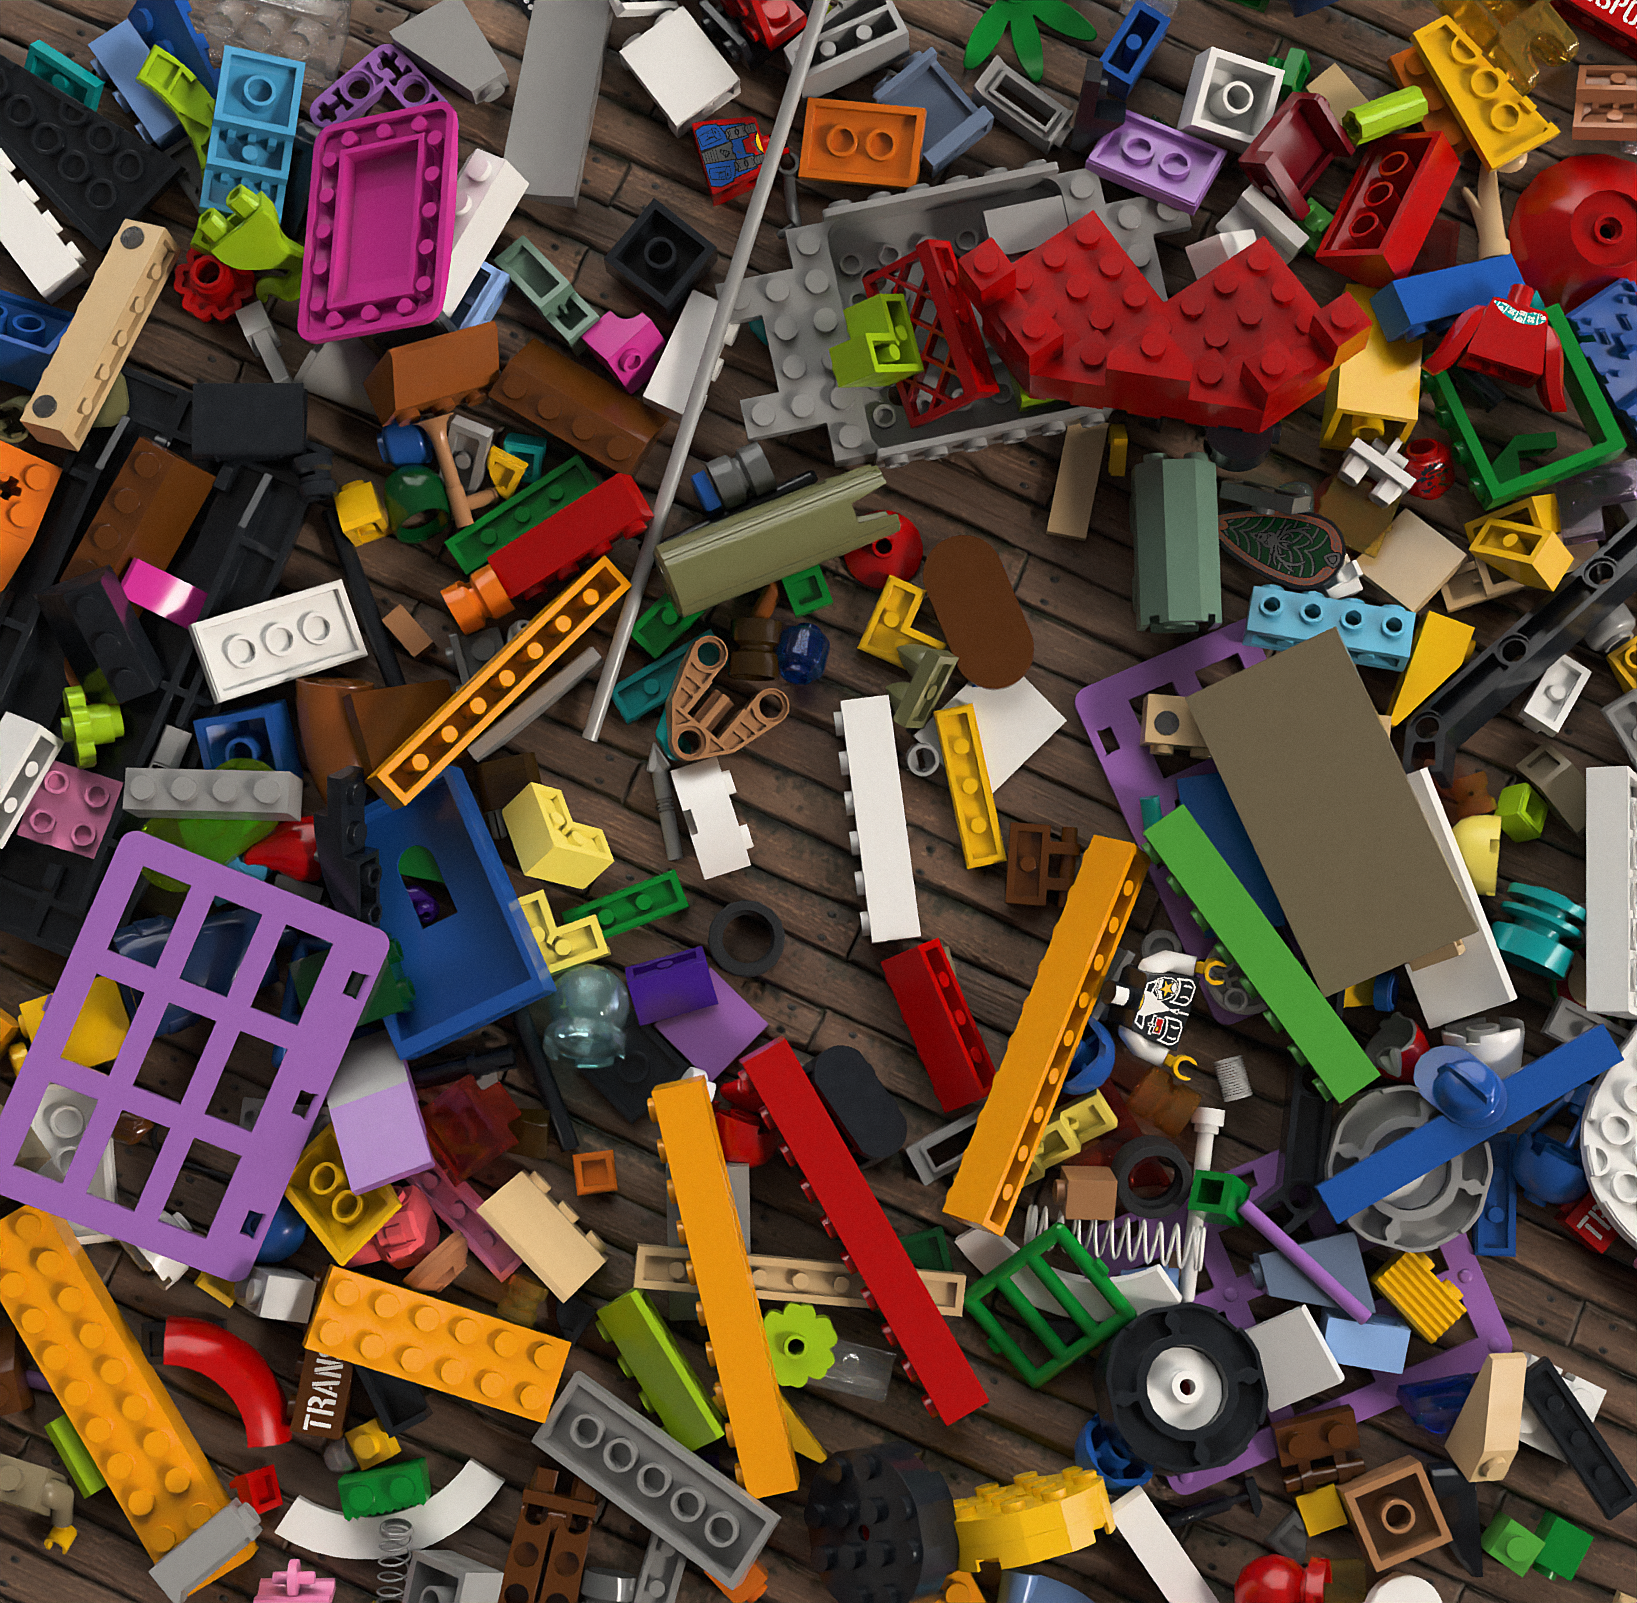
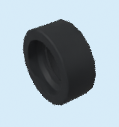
[708,900,785,978]
[1111,1135,1193,1219]

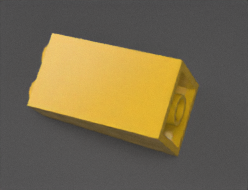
[1319,283,1423,454]

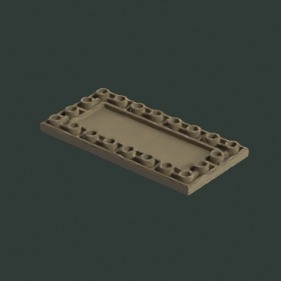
[1185,626,1479,997]

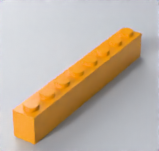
[365,555,632,811]

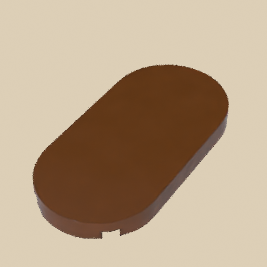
[923,535,1034,691]

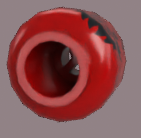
[1401,438,1456,500]

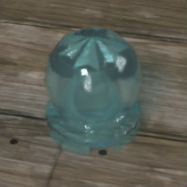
[543,964,630,1069]

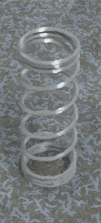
[375,1518,413,1603]

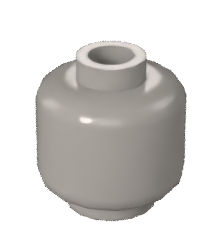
[1583,602,1635,653]

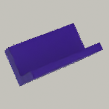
[625,946,718,1026]

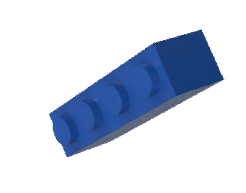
[1369,253,1525,343]

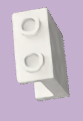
[619,5,741,138]

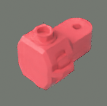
[340,1185,440,1270]

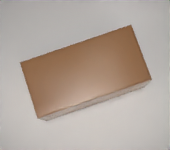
[382,604,436,661]

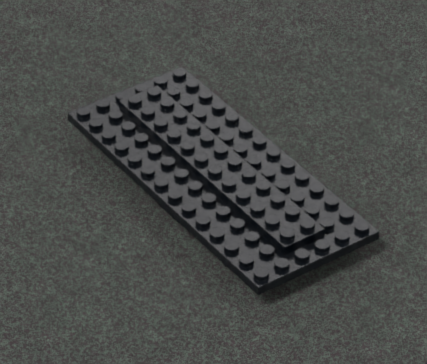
[0,365,334,958]

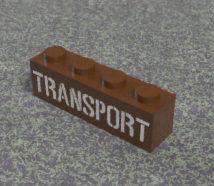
[286,1262,378,1440]

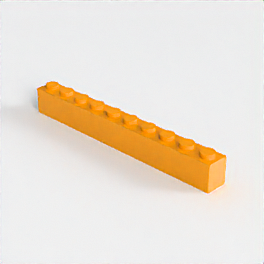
[942,835,1151,1237]
[647,1074,801,1499]

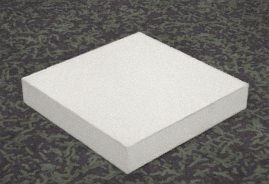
[1244,1304,1345,1412]

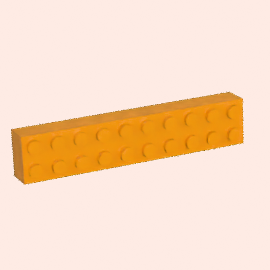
[0,1204,259,1597]

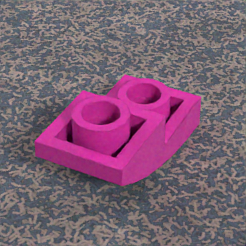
[121,557,208,630]

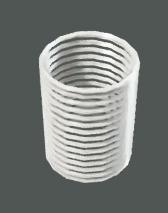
[1213,1055,1253,1102]

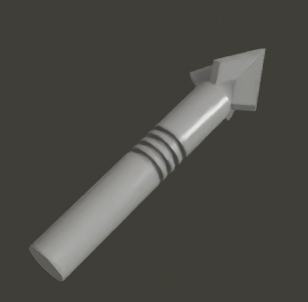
[646,742,683,861]

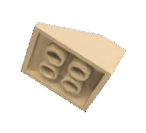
[476,1169,609,1303]

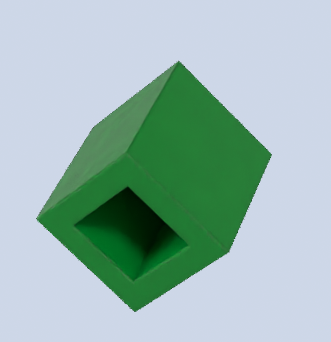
[1187,1169,1251,1228]
[1532,1510,1594,1581]

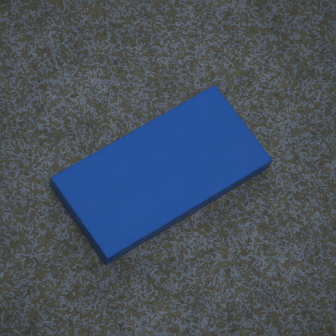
[1175,772,1286,939]

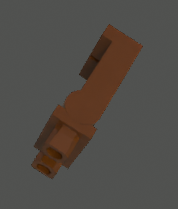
[498,1464,600,1603]

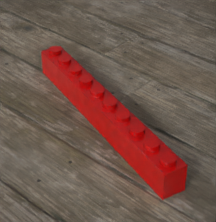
[737,1035,990,1426]

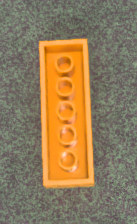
[302,1264,571,1424]

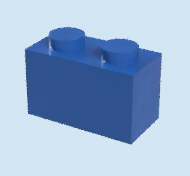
[1099,0,1171,101]

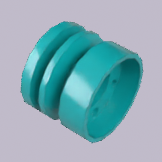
[1490,882,1586,980]

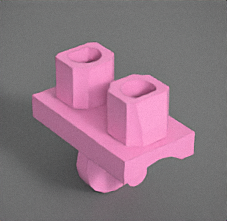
[253,1559,336,1603]

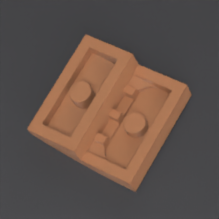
[1572,65,1637,141]

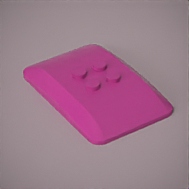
[297,101,458,344]

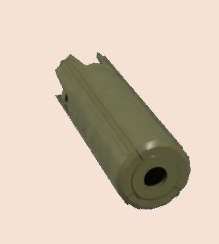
[653,464,901,618]

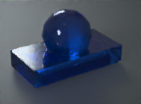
[1395,1373,1476,1433]

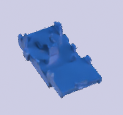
[1565,278,1637,444]

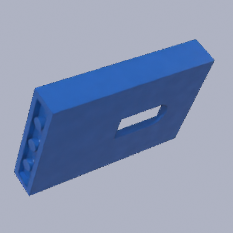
[322,765,558,1060]

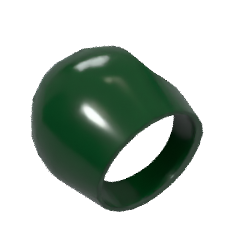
[383,464,451,543]

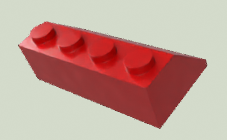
[1314,131,1461,287]

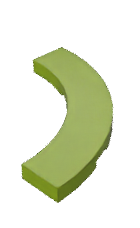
[135,44,216,256]

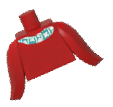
[1420,284,1567,412]

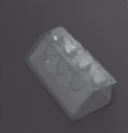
[188,0,352,90]

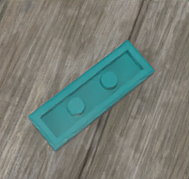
[611,629,728,725]

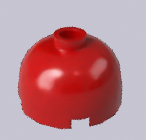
[711,1101,782,1168]

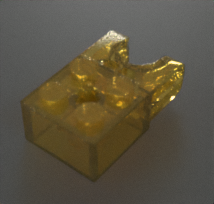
[1431,0,1579,97]

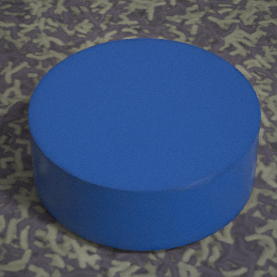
[1373,971,1399,1012]

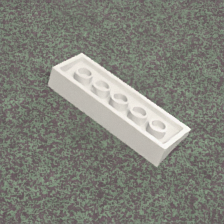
[1586,766,1637,1021]
[1404,767,1517,1029]

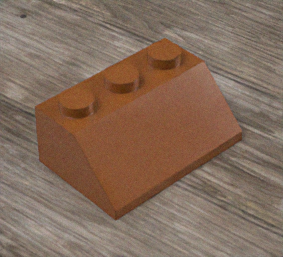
[362,321,500,427]

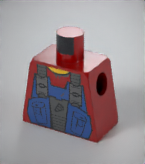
[691,116,789,207]

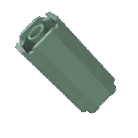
[1129,452,1222,634]

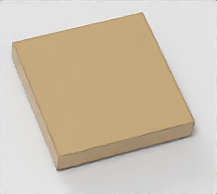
[1356,508,1468,614]

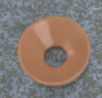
[402,1229,468,1293]

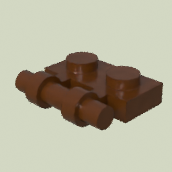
[1004,822,1081,908]
[1270,1404,1366,1493]

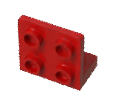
[720,0,807,52]

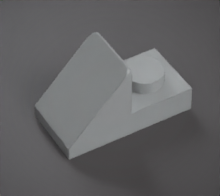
[439,415,496,496]

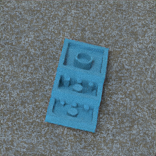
[198,45,306,224]

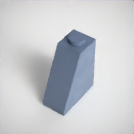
[1249,1228,1376,1313]

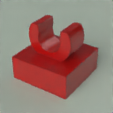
[229,1464,283,1515]

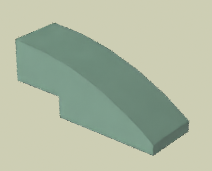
[494,235,600,357]

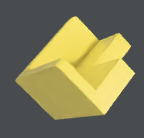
[502,782,614,889]
[518,889,611,976]

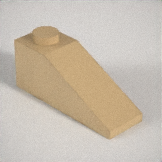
[1444,1352,1527,1482]

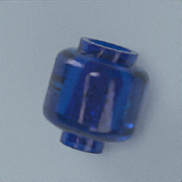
[776,623,831,685]

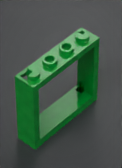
[1420,303,1627,511]

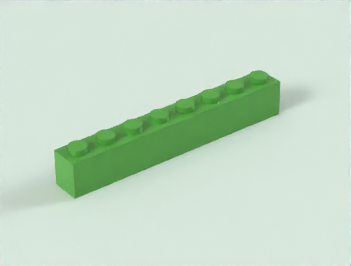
[1141,804,1381,1104]

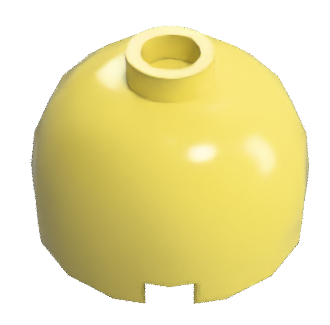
[1452,815,1502,896]

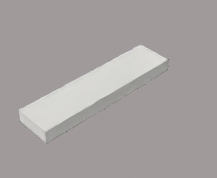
[1110,1485,1219,1603]

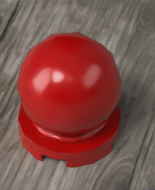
[1233,1554,1332,1603]

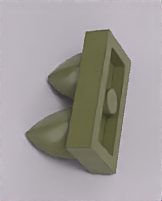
[885,644,959,729]

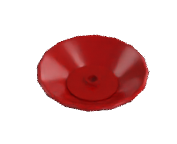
[1507,154,1637,315]

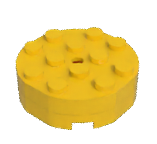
[953,1466,1116,1572]

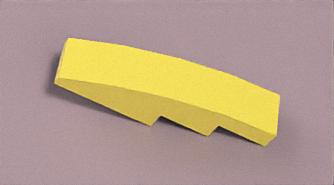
[953,1088,1118,1188]

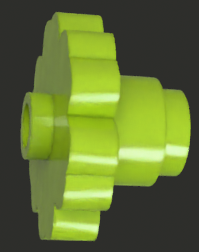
[60,685,124,769]
[763,1301,838,1388]

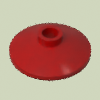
[844,510,923,590]

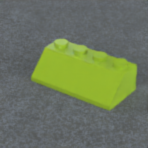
[595,1287,726,1452]

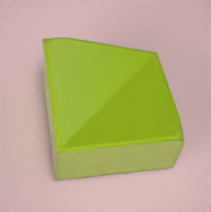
[1494,782,1549,842]

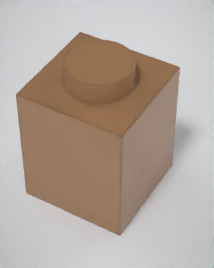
[1052,1166,1118,1220]

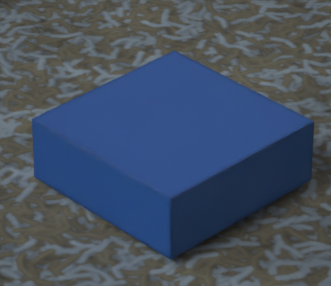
[691,470,723,518]

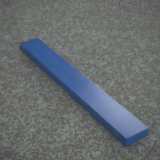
[1314,1023,1624,1224]

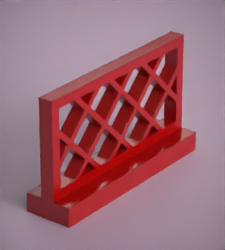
[862,239,1000,429]

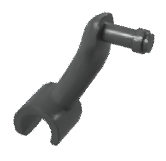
[776,152,802,240]

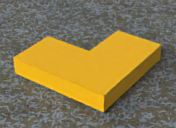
[857,575,947,670]

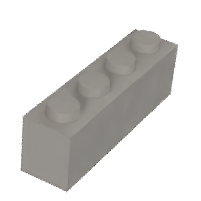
[123,768,304,822]

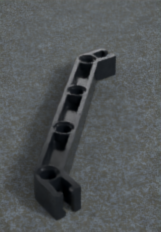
[1402,516,1637,789]
[1252,950,1345,1245]

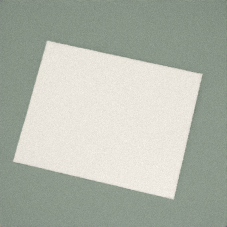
[914,676,1067,794]

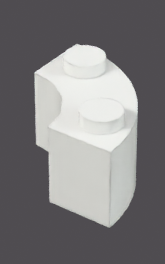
[670,756,754,880]

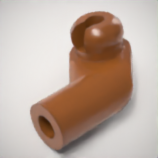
[750,580,782,619]

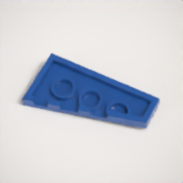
[127,0,220,100]

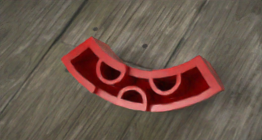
[163,1315,292,1448]

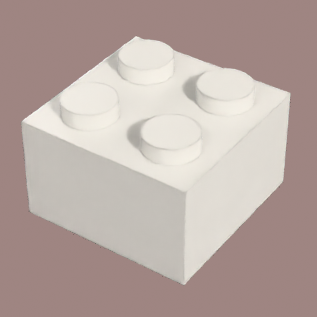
[1176,47,1285,154]

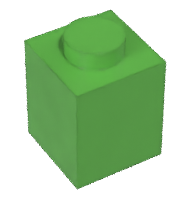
[1481,1510,1546,1578]

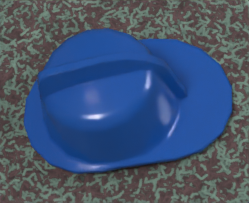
[1413,1045,1508,1129]

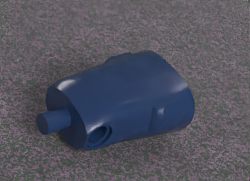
[108,905,298,1039]

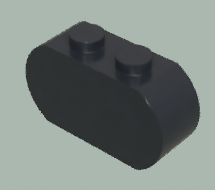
[1203,420,1282,472]
[802,1045,907,1169]

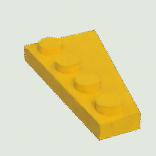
[1409,15,1561,174]

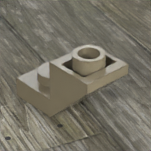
[1515,741,1586,837]

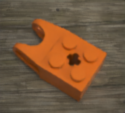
[0,440,63,593]

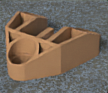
[665,635,790,762]

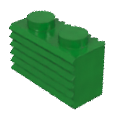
[338,1457,433,1522]

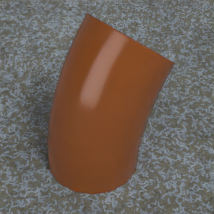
[296,676,378,807]

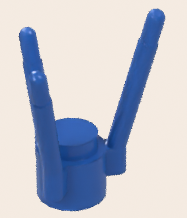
[1519,1083,1593,1163]

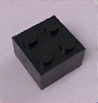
[604,198,718,321]

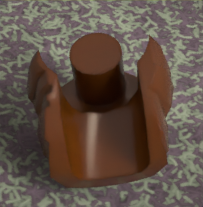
[111,1110,154,1145]

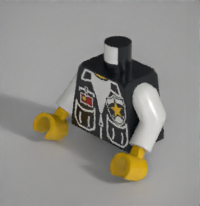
[1100,950,1227,1081]

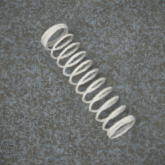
[1024,1204,1206,1272]

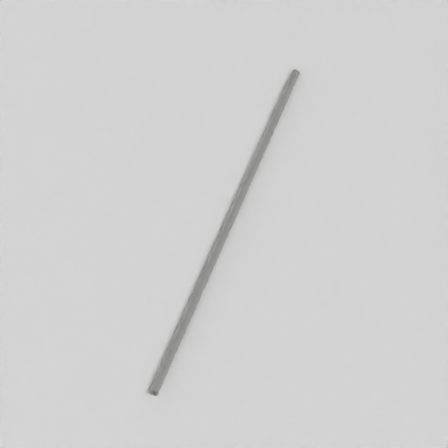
[581,0,830,742]

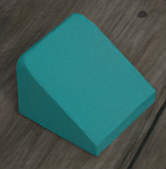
[503,433,547,484]

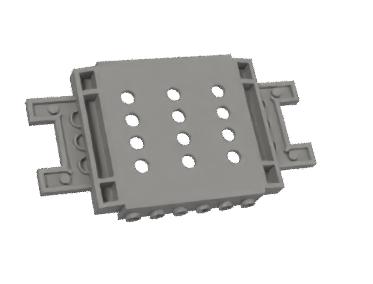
[715,159,1192,469]

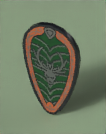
[1218,506,1347,591]

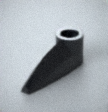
[283,120,324,239]
[1426,1460,1483,1577]

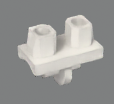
[1337,437,1416,509]

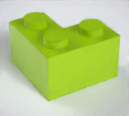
[828,294,924,388]

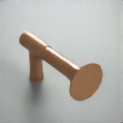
[413,412,499,528]

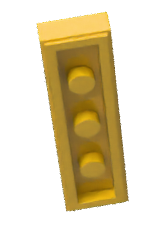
[933,703,1007,869]

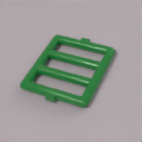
[963,1222,1137,1389]

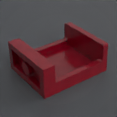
[1237,92,1355,221]

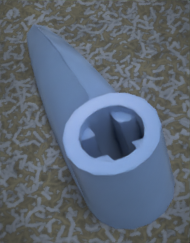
[997,1568,1095,1603]

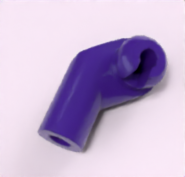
[405,885,440,923]

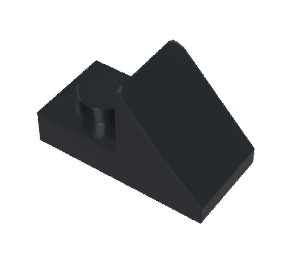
[1070,59,1127,151]

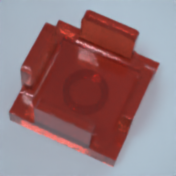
[420,1074,521,1187]

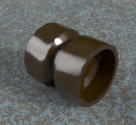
[727,618,782,681]

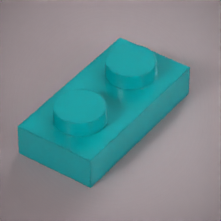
[24,39,105,112]

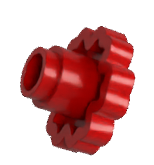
[174,248,258,324]

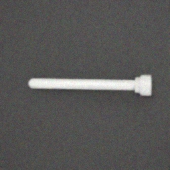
[1179,1106,1225,1304]

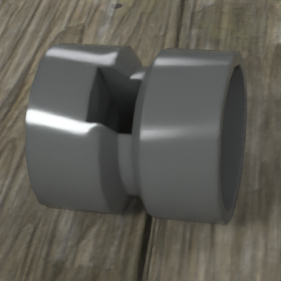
[705,441,777,511]
[579,1566,637,1603]

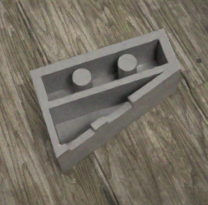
[783,0,910,104]

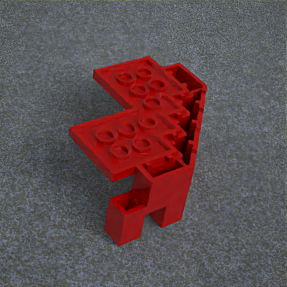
[957,210,1373,434]

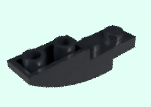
[313,765,382,928]

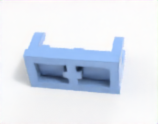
[450,261,513,330]
[1319,1306,1411,1374]

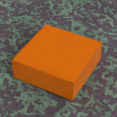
[572,1149,619,1196]

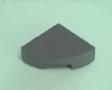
[1264,1509,1307,1565]

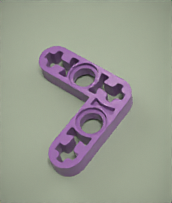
[310,44,459,130]

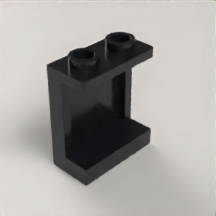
[698,0,813,72]

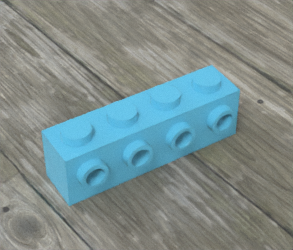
[1242,584,1416,672]

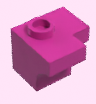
[581,310,667,395]

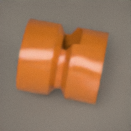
[440,564,515,636]

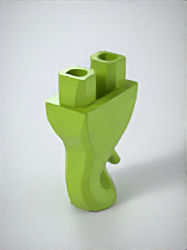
[198,184,304,303]

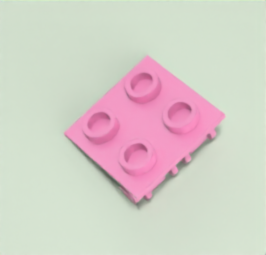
[16,760,124,859]

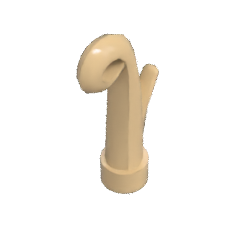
[1461,153,1528,261]

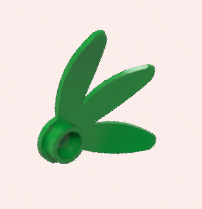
[963,0,1098,82]

